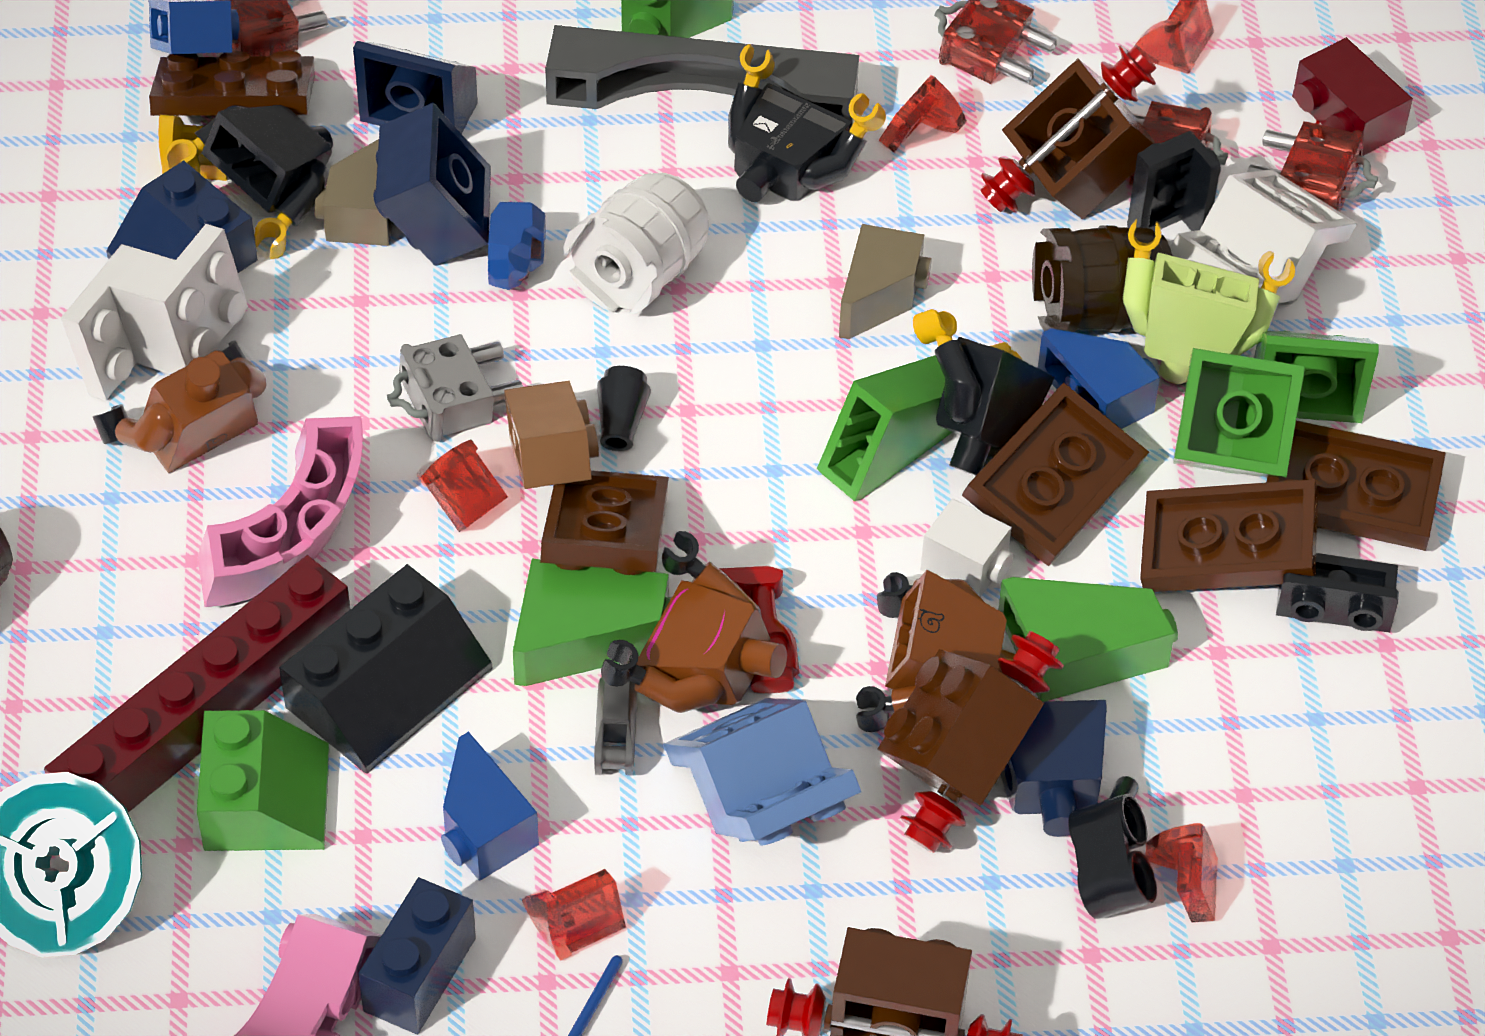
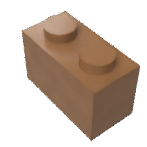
[504,380,599,489]

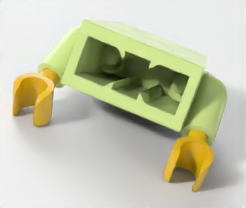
[1123,219,1295,384]

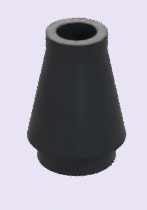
[597,365,651,451]

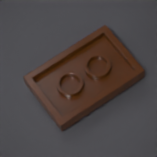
[149,51,315,116]
[961,382,1149,567]
[1267,420,1446,551]
[540,470,669,575]
[1140,479,1318,592]

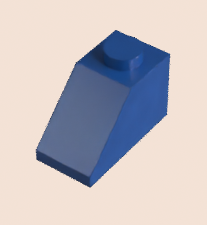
[148,0,239,54]
[1038,328,1160,429]
[441,731,539,881]

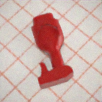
[719,566,800,694]

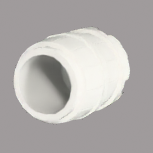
[564,172,710,314]

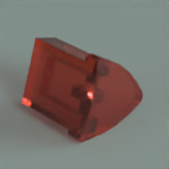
[1133,0,1214,74]
[879,75,967,153]
[416,439,508,532]
[1145,823,1218,923]
[522,869,626,961]

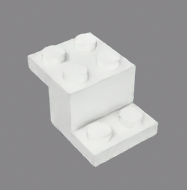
[1170,170,1357,303]
[60,224,248,400]

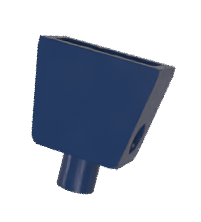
[1001,700,1107,837]

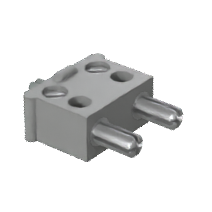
[387,334,523,442]

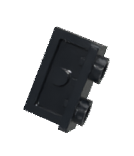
[1127,130,1221,231]
[1276,553,1399,633]

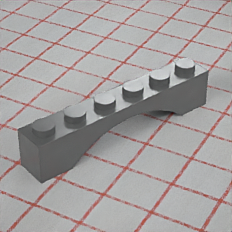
[545,25,860,125]

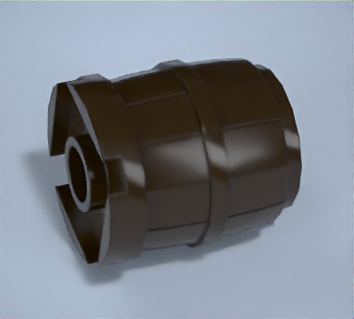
[1032,225,1172,333]

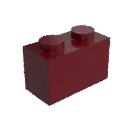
[1292,37,1413,156]

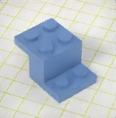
[663,698,862,846]

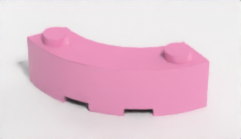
[198,416,363,607]
[233,914,382,1036]

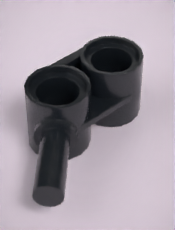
[1068,776,1157,919]

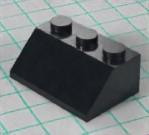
[279,564,492,774]

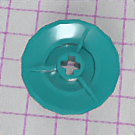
[0,772,142,956]

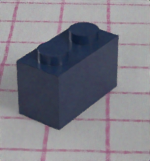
[358,877,476,1035]

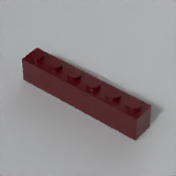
[44,555,350,813]

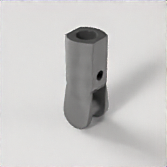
[594,677,638,776]

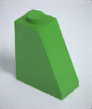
[817,355,953,501]
[512,558,672,686]
[998,577,1178,702]

